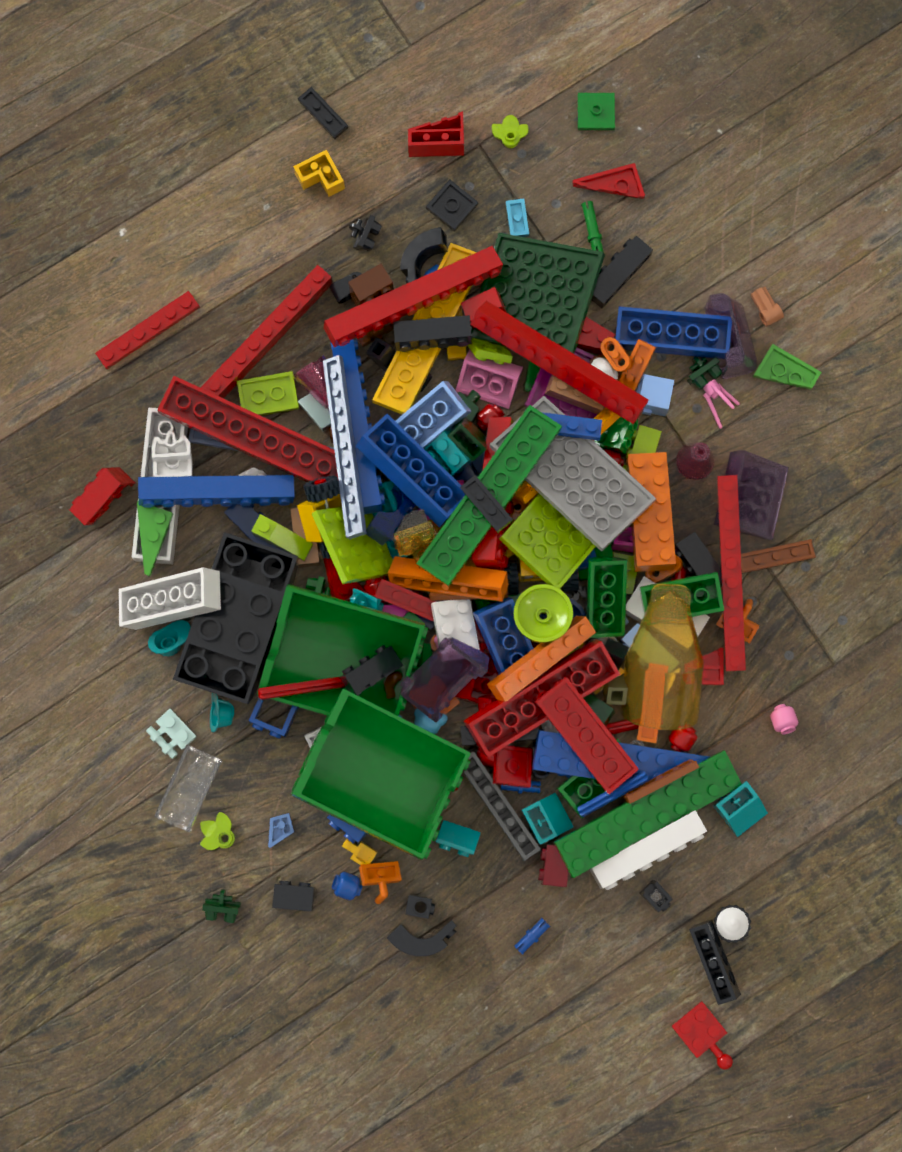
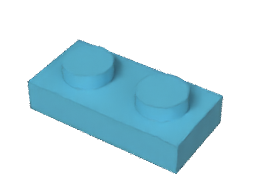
[506,199,529,237]

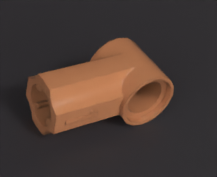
[750,287,784,327]

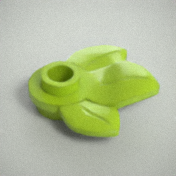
[492,115,528,148]
[200,812,235,850]

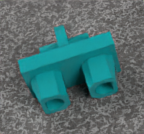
[349,588,384,611]

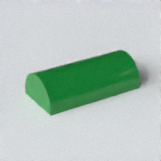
[586,556,628,638]
[640,572,724,626]
[557,738,621,819]

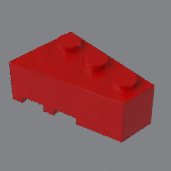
[577,317,616,356]
[69,467,135,526]

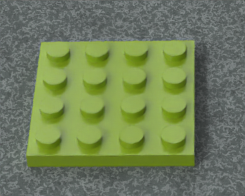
[499,493,596,589]
[312,507,393,584]

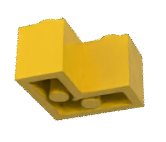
[293,150,345,197]

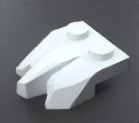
[152,431,193,477]

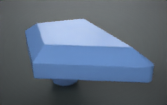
[268,813,294,848]

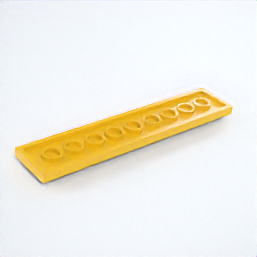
[372,243,477,415]

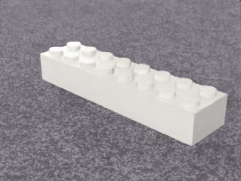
[132,408,188,565]

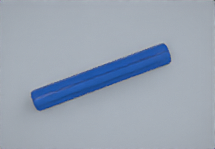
[577,771,649,817]

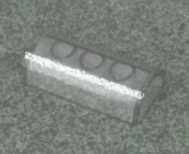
[154,745,223,832]

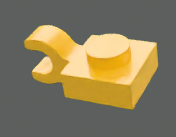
[342,839,378,865]

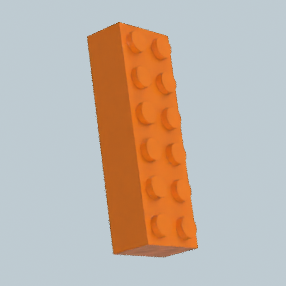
[626,452,676,572]

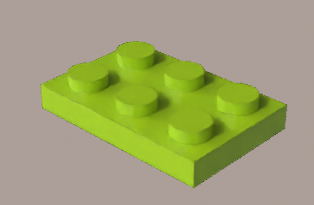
[237,371,299,416]

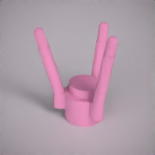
[703,379,740,429]

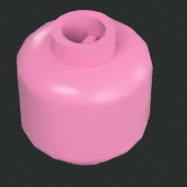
[770,704,798,735]

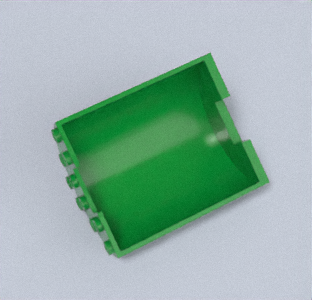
[257,584,428,716]
[290,689,471,860]

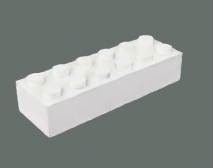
[119,567,221,630]
[590,810,707,890]

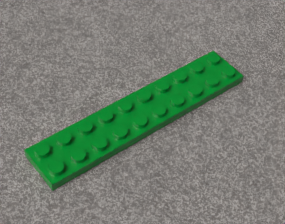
[416,405,562,586]
[554,750,742,878]

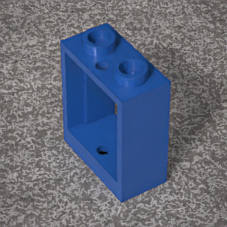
[249,698,299,739]

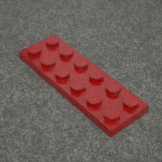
[535,677,639,794]

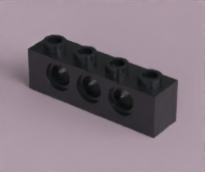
[689,919,741,1005]

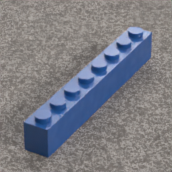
[138,475,295,508]

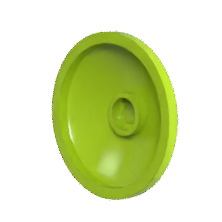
[514,584,573,643]

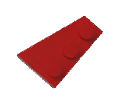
[408,111,464,157]

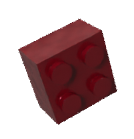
[538,845,568,887]

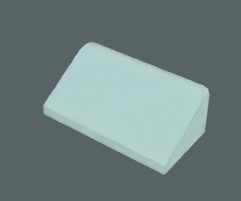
[298,392,331,432]

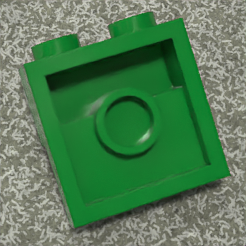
[594,417,638,455]

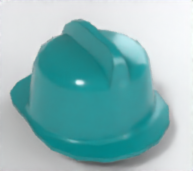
[148,620,191,657]
[210,693,234,733]

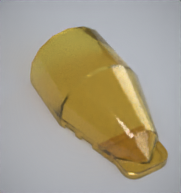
[621,584,704,730]

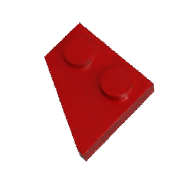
[684,648,724,686]

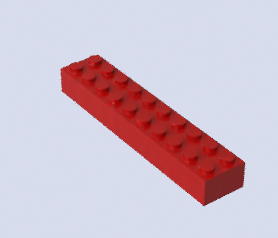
[157,376,339,482]

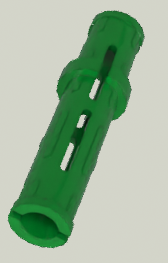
[581,201,605,254]

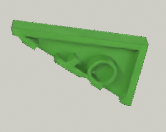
[137,501,174,577]

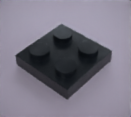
[426,179,478,232]

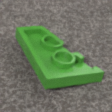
[753,344,822,390]

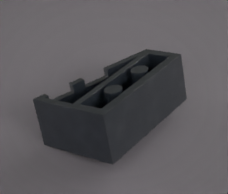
[339,645,403,696]

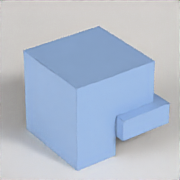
[636,374,674,417]

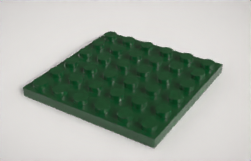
[471,233,605,354]

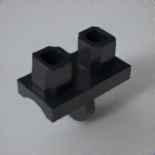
[349,215,382,251]

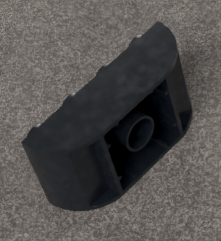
[173,532,298,704]

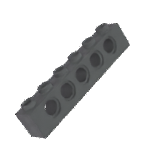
[463,752,541,861]

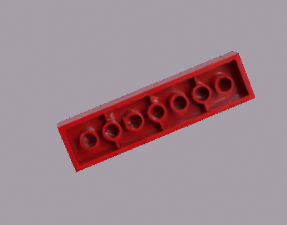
[472,417,514,571]
[464,639,621,757]

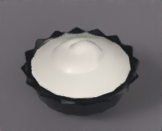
[714,904,751,943]

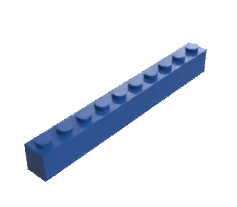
[331,338,385,515]

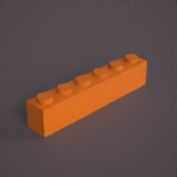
[388,556,508,602]
[487,616,596,702]

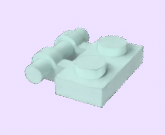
[146,709,197,759]

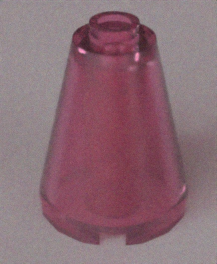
[293,355,329,409]
[676,442,714,480]

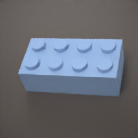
[396,381,472,449]

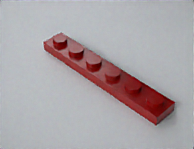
[95,291,200,370]

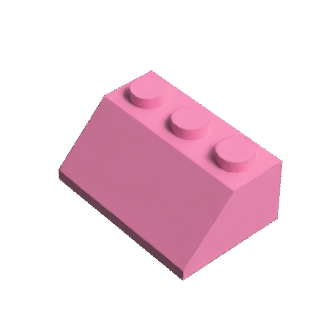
[456,349,523,409]

